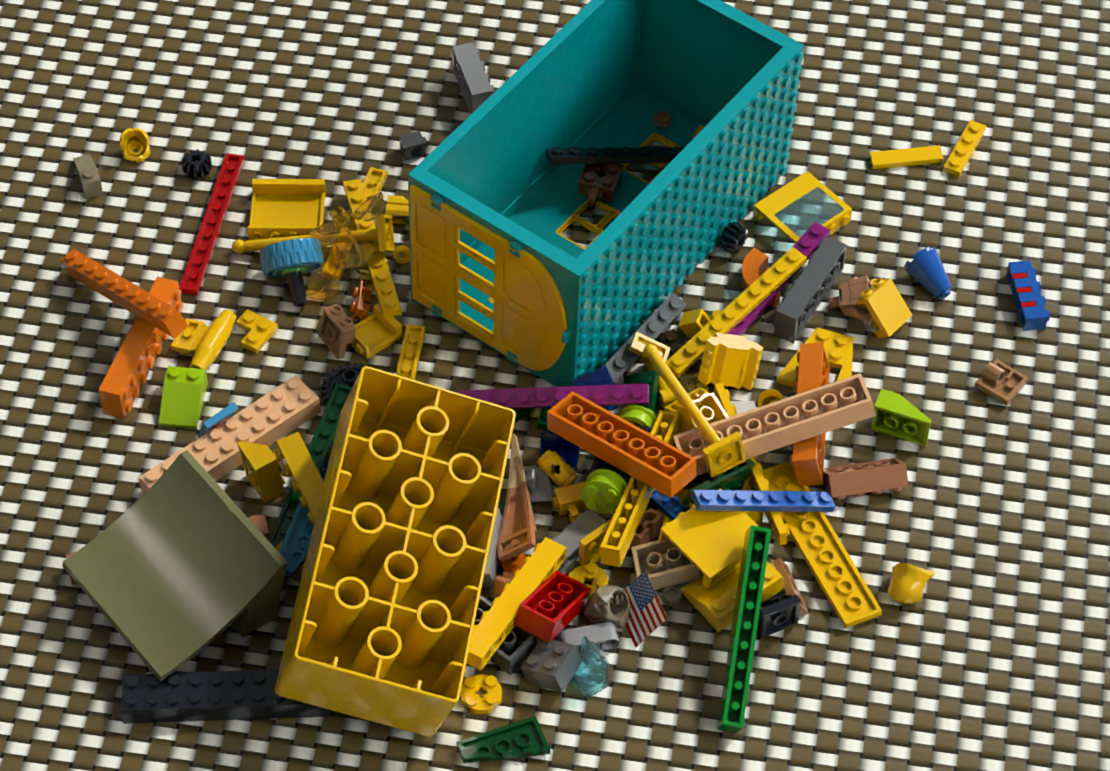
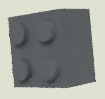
[521,640,583,692]

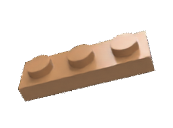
[772,558,809,617]

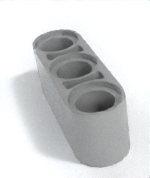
[557,622,620,655]

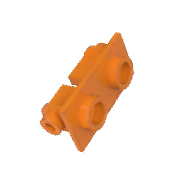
[350,280,372,320]

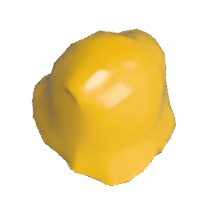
[887,563,935,604]

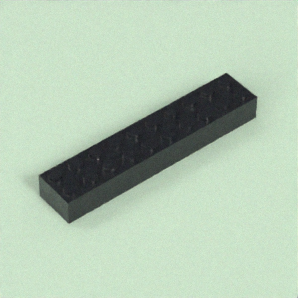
[121,669,333,724]

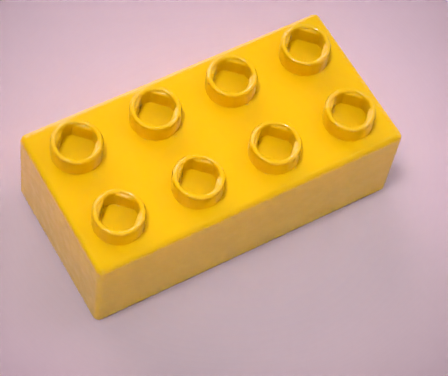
[275,366,516,737]

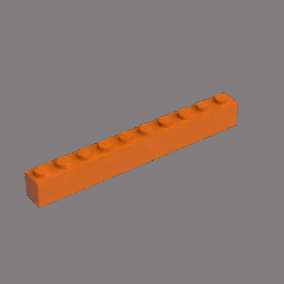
[60,248,188,339]

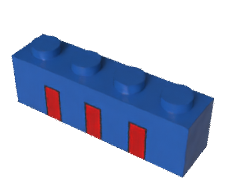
[1006,260,1050,331]

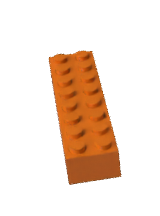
[98,276,183,419]
[790,342,830,486]
[547,391,696,498]

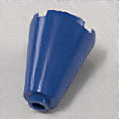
[904,247,952,299]

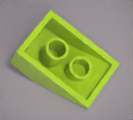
[159,366,208,429]
[871,389,932,447]

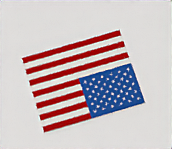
[618,570,668,648]

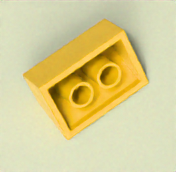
[237,441,285,503]

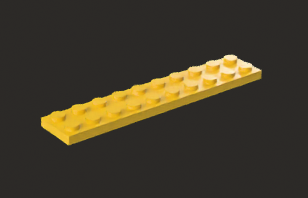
[762,461,882,629]

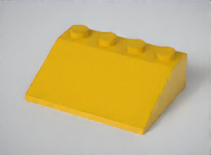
[681,562,783,632]

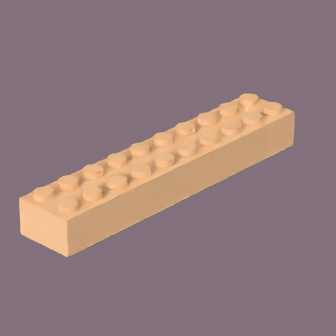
[673,373,876,476]
[139,375,321,494]

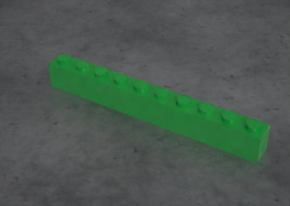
[717,525,771,733]

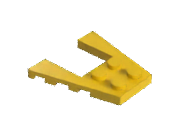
[776,327,853,388]

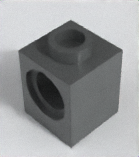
[399,131,428,160]

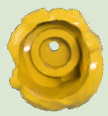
[119,128,150,163]

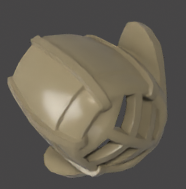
[584,584,629,629]

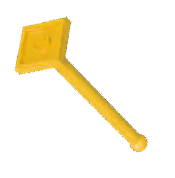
[232,214,395,254]
[643,344,746,478]

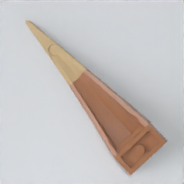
[497,433,537,562]

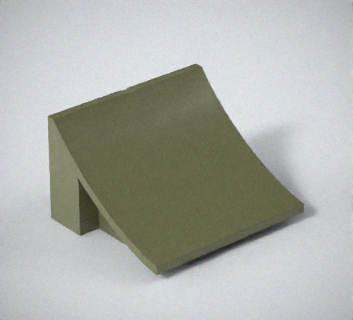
[62,450,288,682]

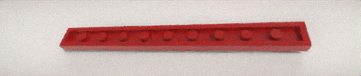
[179,153,245,296]

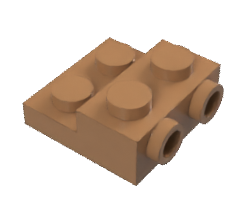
[318,304,356,359]

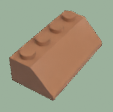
[823,458,908,500]

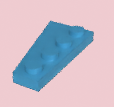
[278,503,314,577]

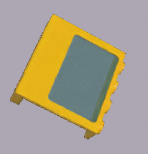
[753,171,852,243]

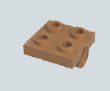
[975,359,1029,406]

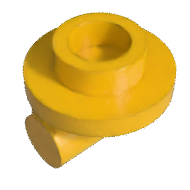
[393,245,410,264]

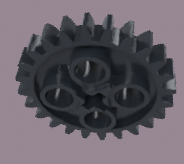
[321,363,364,404]

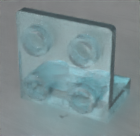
[572,636,609,699]

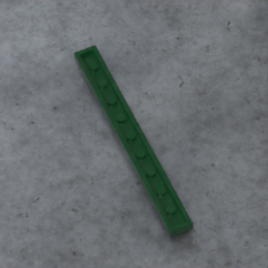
[268,383,352,548]

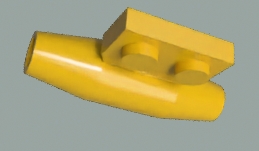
[171,309,236,370]

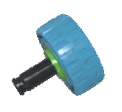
[259,238,324,307]

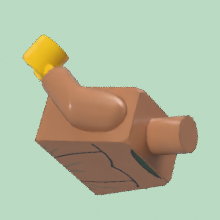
[829,275,879,329]

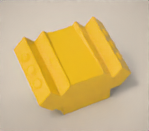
[697,333,764,391]
[664,387,729,434]

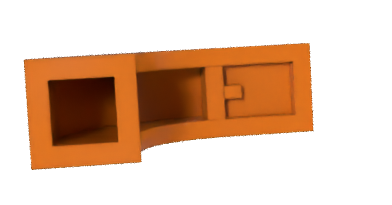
[741,248,781,308]

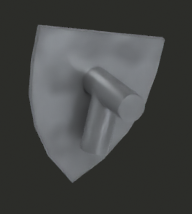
[524,464,552,502]

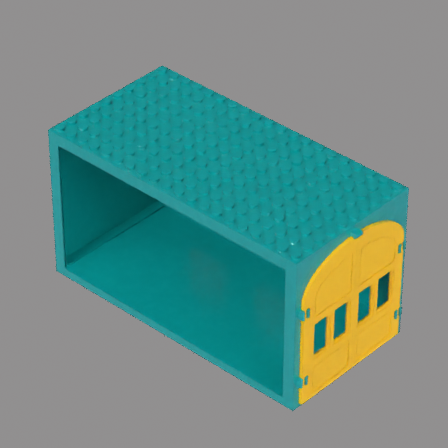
[408,0,804,387]

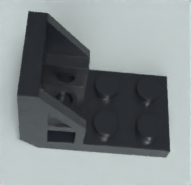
[756,592,801,638]

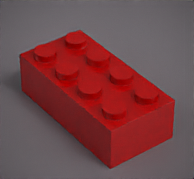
[514,570,592,643]

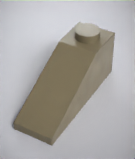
[73,154,103,199]

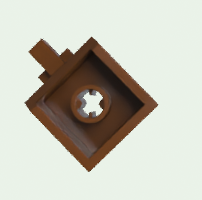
[578,163,624,207]

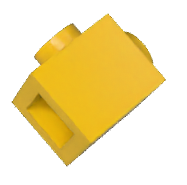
[678,308,711,338]

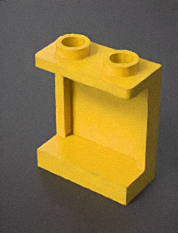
[856,278,912,338]
[351,303,403,359]

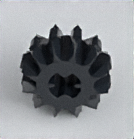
[181,149,212,180]
[719,222,748,254]

